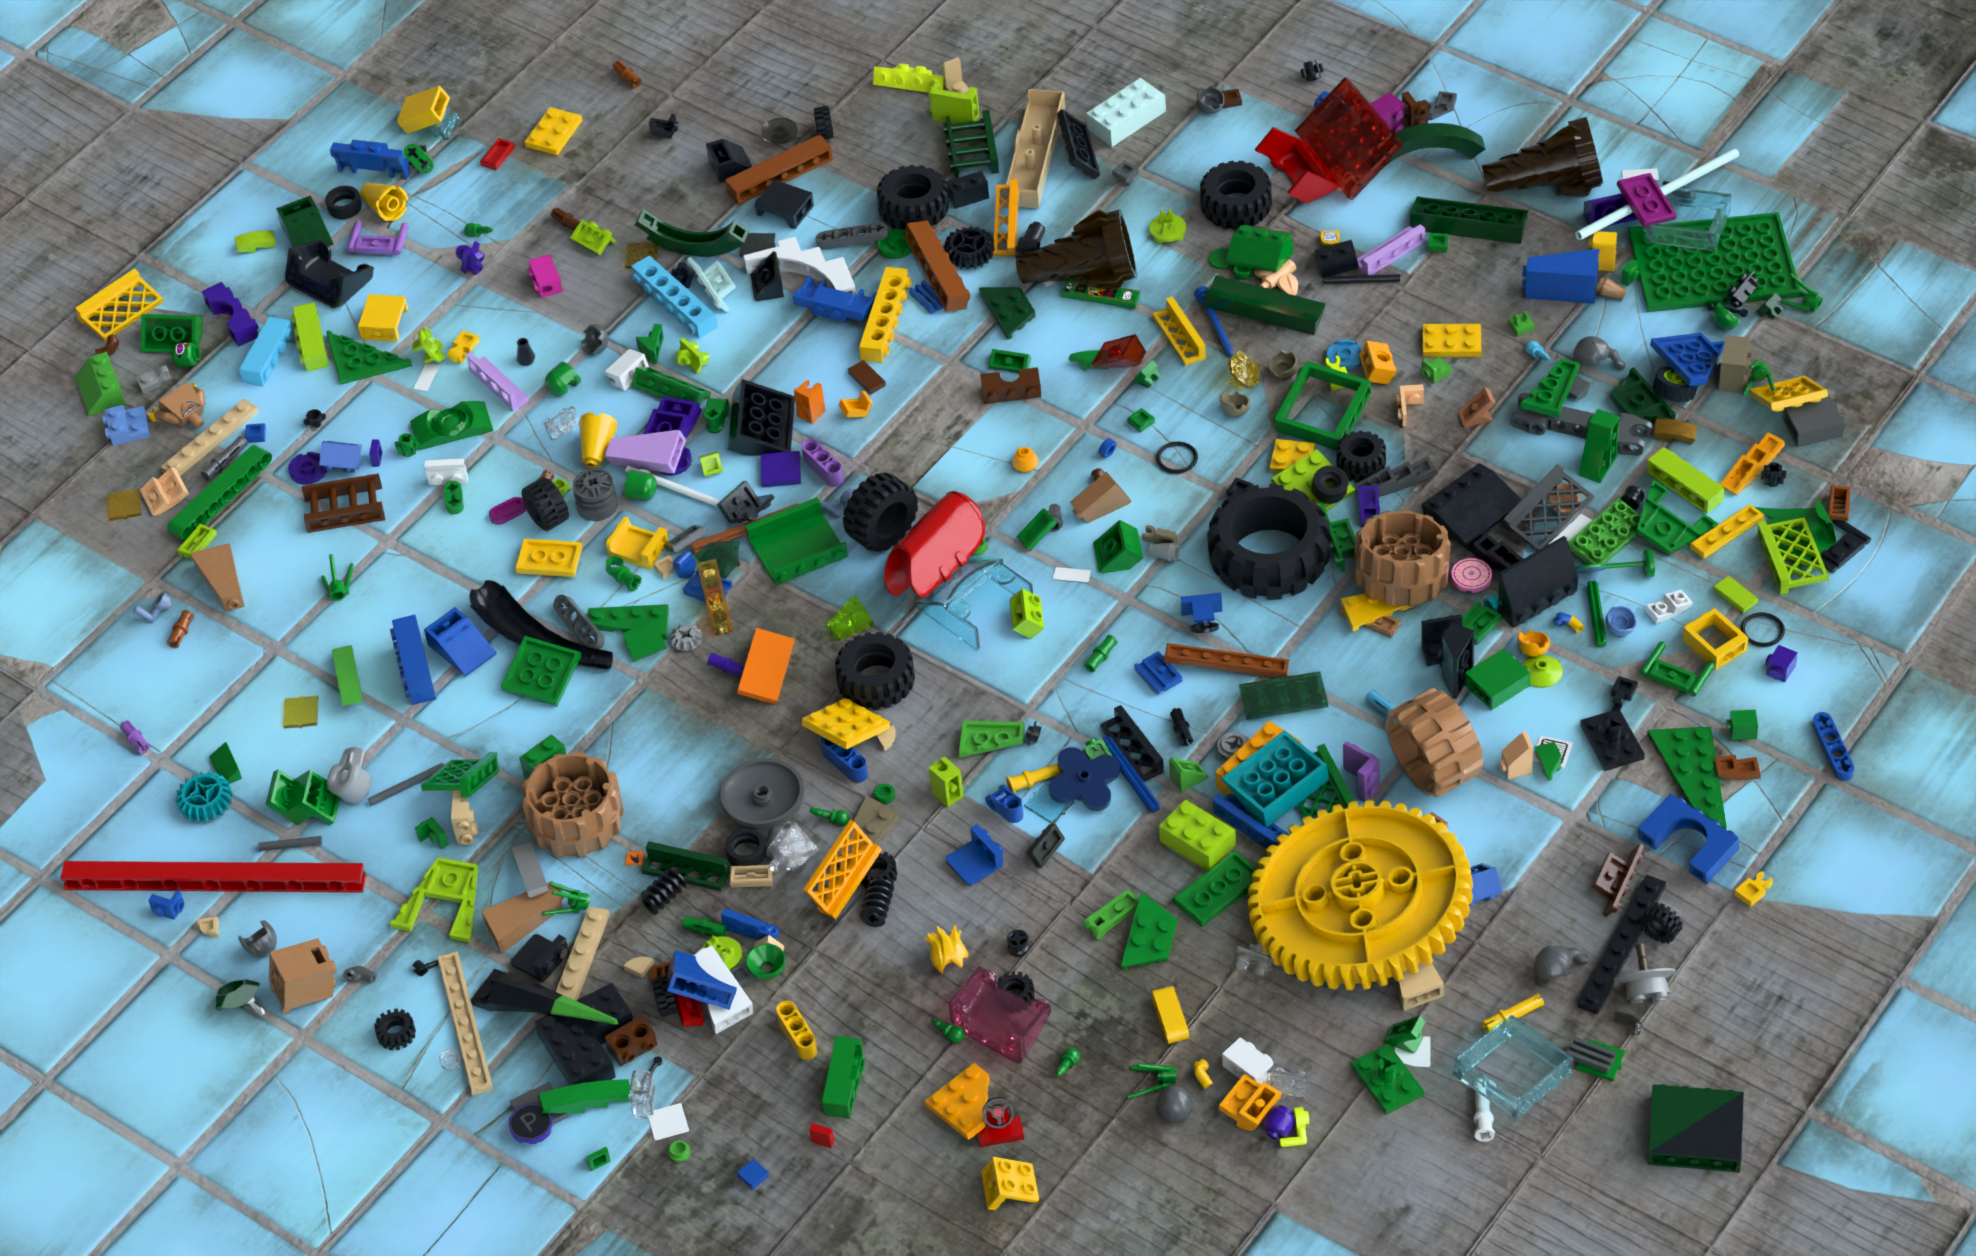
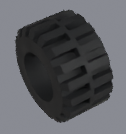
[1336,430,1386,483]
[521,477,569,531]

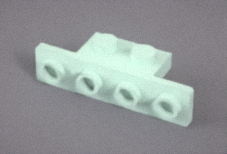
[687,257,736,312]

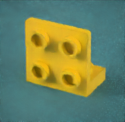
[981,1157,1039,1210]

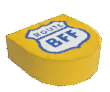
[1321,231,1340,247]

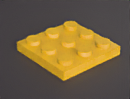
[1749,375,1828,412]
[802,698,890,749]

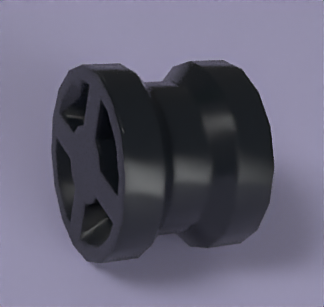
[1620,485,1645,511]
[1007,930,1029,957]

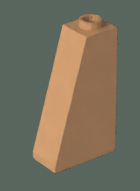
[191,543,245,612]
[482,881,564,953]

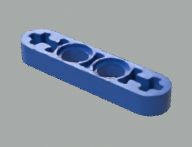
[1812,712,1854,781]

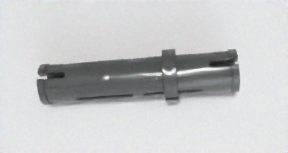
[201,436,248,481]

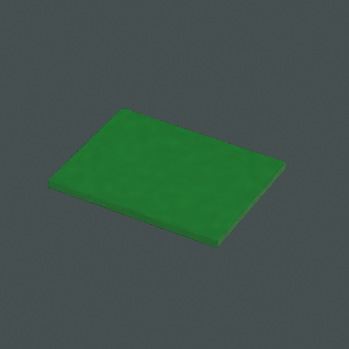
[1628,212,1801,312]

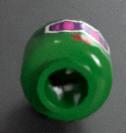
[171,342,201,368]

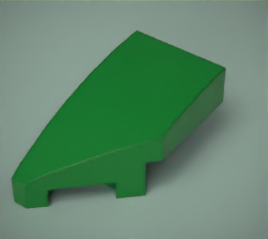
[1068,350,1110,371]
[1534,742,1562,781]

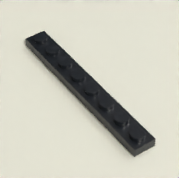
[1577,874,1666,1015]

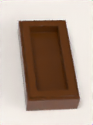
[848,360,886,395]

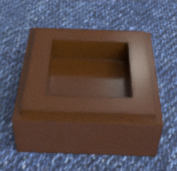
[1221,89,1242,108]

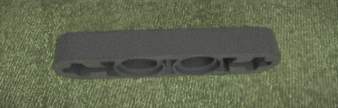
[816,222,889,249]
[553,595,605,649]

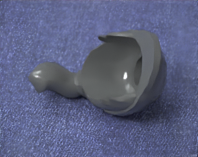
[1572,336,1626,370]
[1534,945,1589,988]

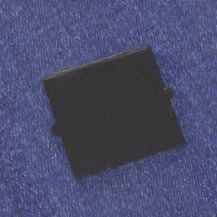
[739,233,776,257]

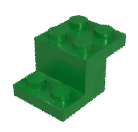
[265,769,340,826]

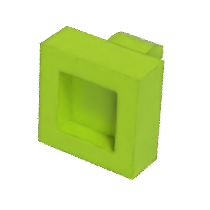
[699,451,723,476]

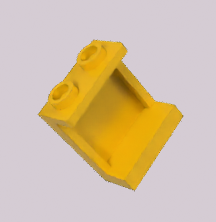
[358,294,408,342]
[606,516,669,570]

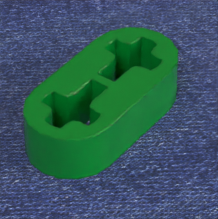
[404,144,435,173]
[444,481,464,514]

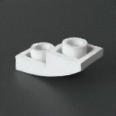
[1644,590,1693,624]

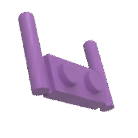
[347,221,408,255]

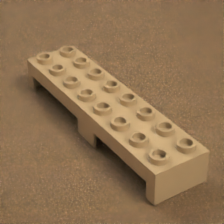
[1001,89,1065,208]

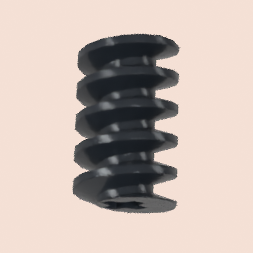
[640,869,687,915]
[860,879,895,927]

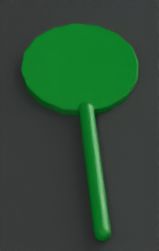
[1209,248,1233,269]

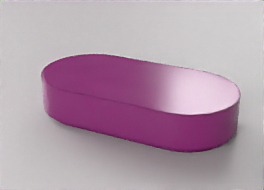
[489,497,526,525]

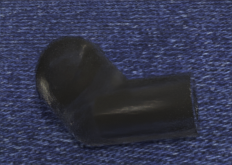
[1614,1012,1643,1035]

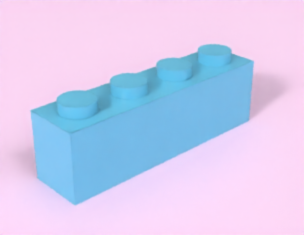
[239,317,294,386]

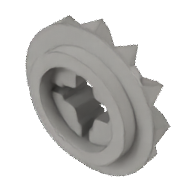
[670,623,702,651]
[1217,732,1249,760]

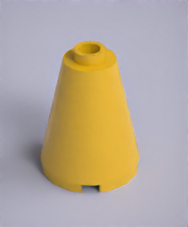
[360,182,408,221]
[579,412,618,469]

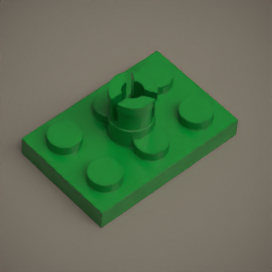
[1351,1043,1424,1115]

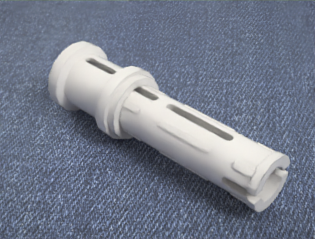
[1473,1077,1495,1142]

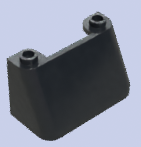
[285,240,374,308]

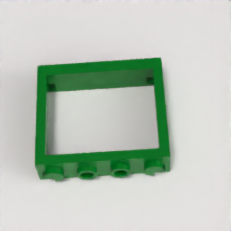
[1273,361,1372,450]

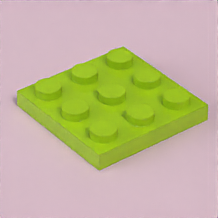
[1271,449,1355,512]

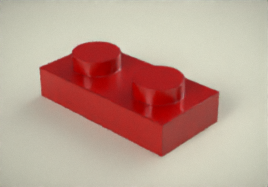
[673,993,705,1026]

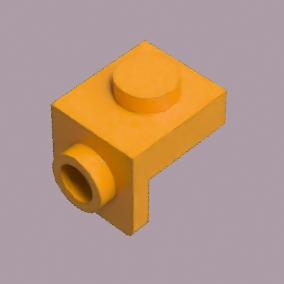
[839,391,872,418]

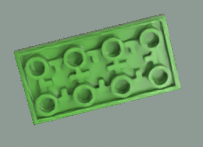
[1568,498,1641,565]

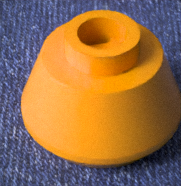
[1012,447,1038,472]

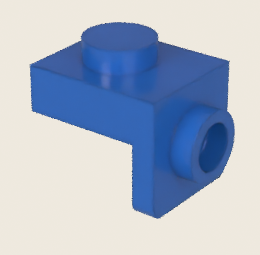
[148,891,184,920]

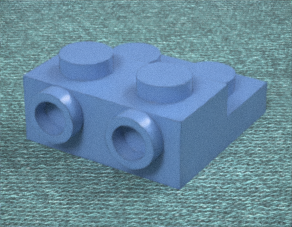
[102,405,151,446]

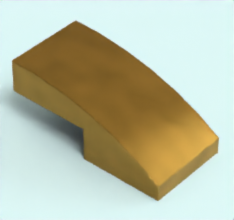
[1652,419,1697,444]

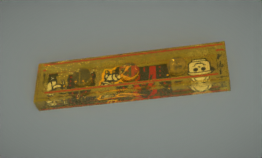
[697,559,734,636]

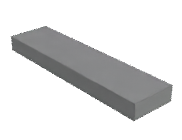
[511,841,549,898]

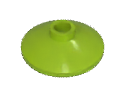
[1522,655,1562,688]

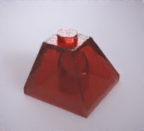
[1091,334,1146,368]

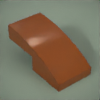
[1714,755,1761,780]

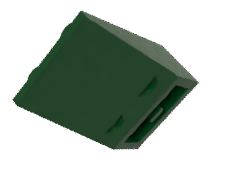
[276,196,334,247]

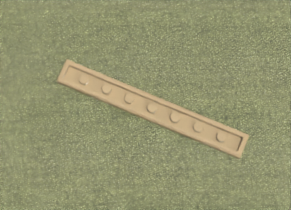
[437,951,493,1096]

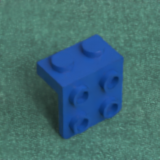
[946,824,1003,886]

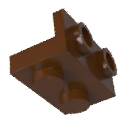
[1402,91,1428,128]

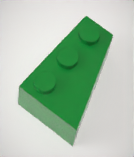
[1579,409,1620,483]

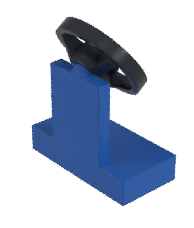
[1181,593,1222,633]

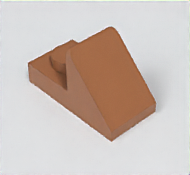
[1458,387,1496,427]

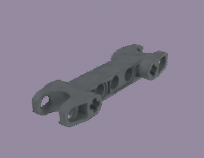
[1510,393,1652,456]

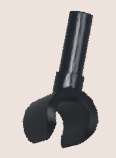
[413,960,439,977]

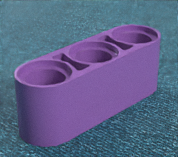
[802,439,844,487]

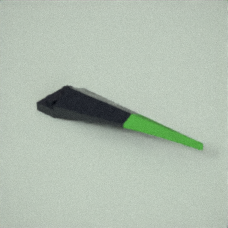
[471,969,618,1025]

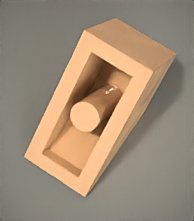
[1499,731,1533,779]

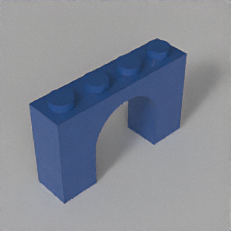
[1638,793,1739,884]

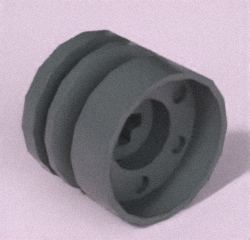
[573,468,618,521]

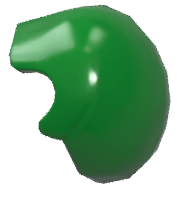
[1712,303,1741,330]

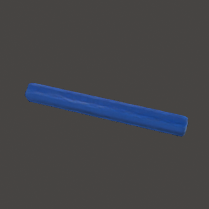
[1103,736,1160,813]

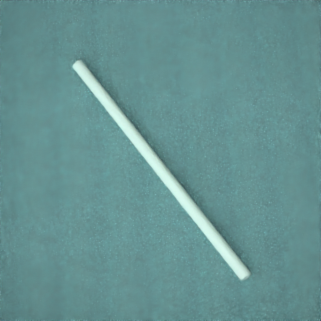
[1575,149,1739,240]

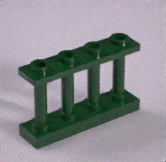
[943,110,999,178]

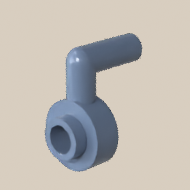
[821,487,854,518]
[133,591,172,623]

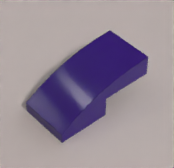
[1358,485,1380,526]

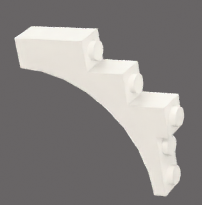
[743,237,856,299]

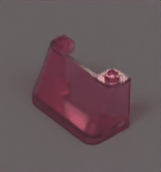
[948,966,1051,1064]

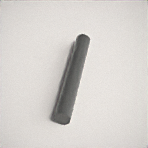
[258,836,322,851]

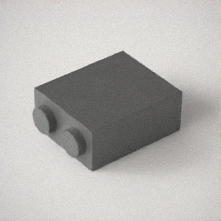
[1783,396,1846,447]

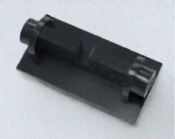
[1723,270,1759,308]

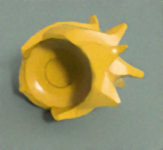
[924,925,968,974]

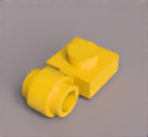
[447,330,480,364]

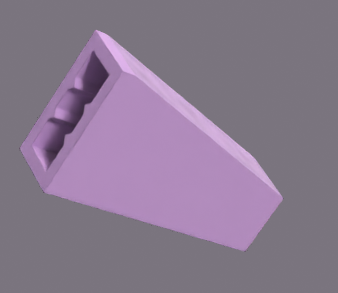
[605,430,686,474]

